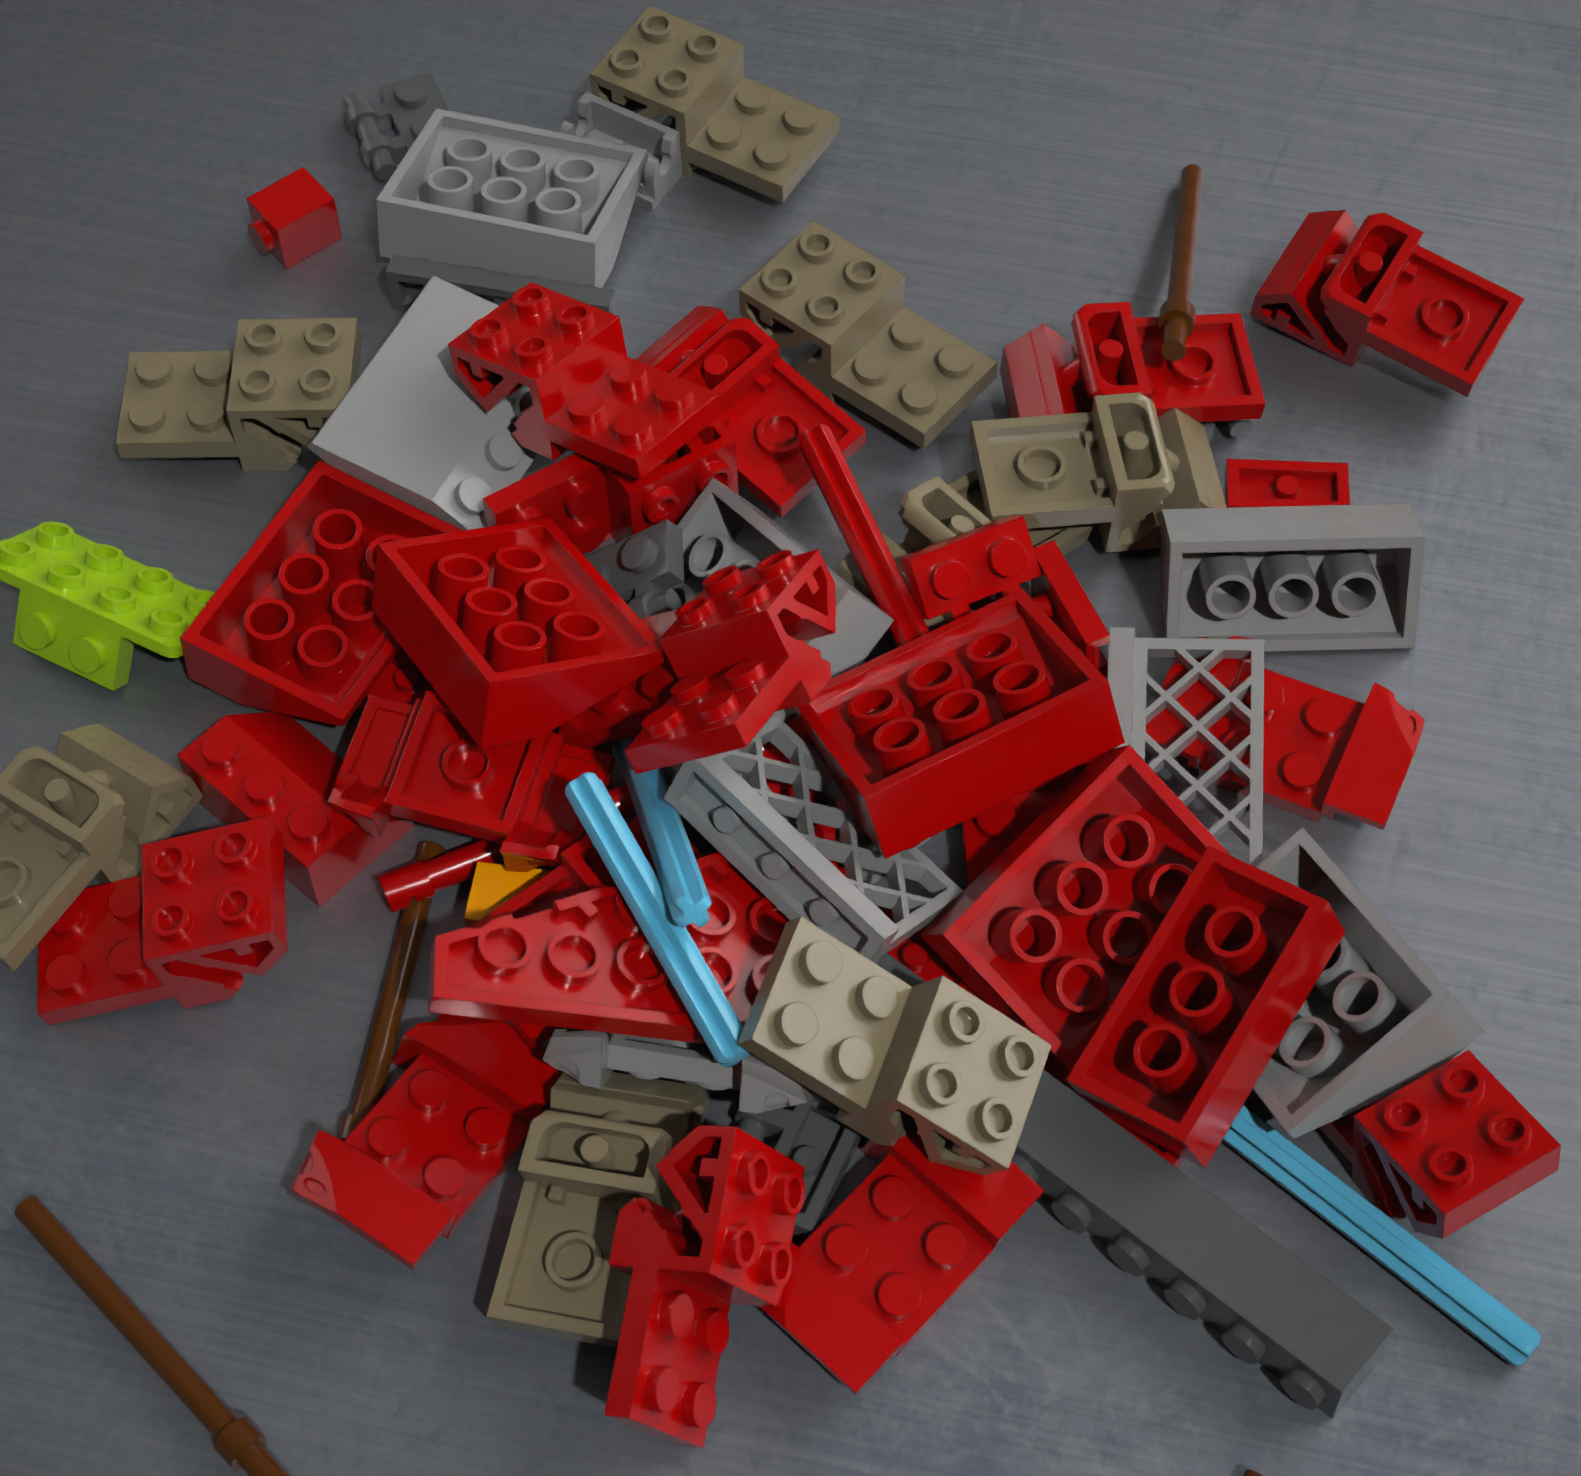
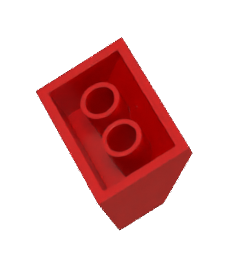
[177,712,414,908]

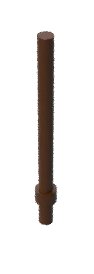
[1158,164,1204,361]
[337,841,445,1141]
[14,1196,290,1476]

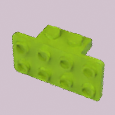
[0,521,215,691]

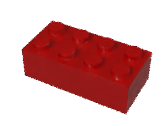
[1066,845,1345,1169]

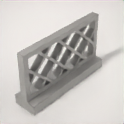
[1107,627,1264,867]
[663,715,963,964]

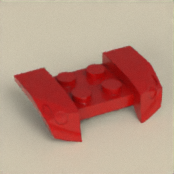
[1146,636,1425,830]
[327,690,616,872]
[286,1013,564,1270]
[760,1117,1045,1395]

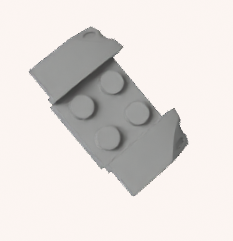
[542,1028,819,1114]

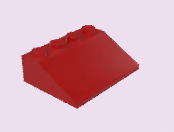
[180,460,464,727]
[372,518,667,749]
[793,588,1125,859]
[921,745,1230,1075]

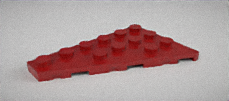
[428,824,838,1044]

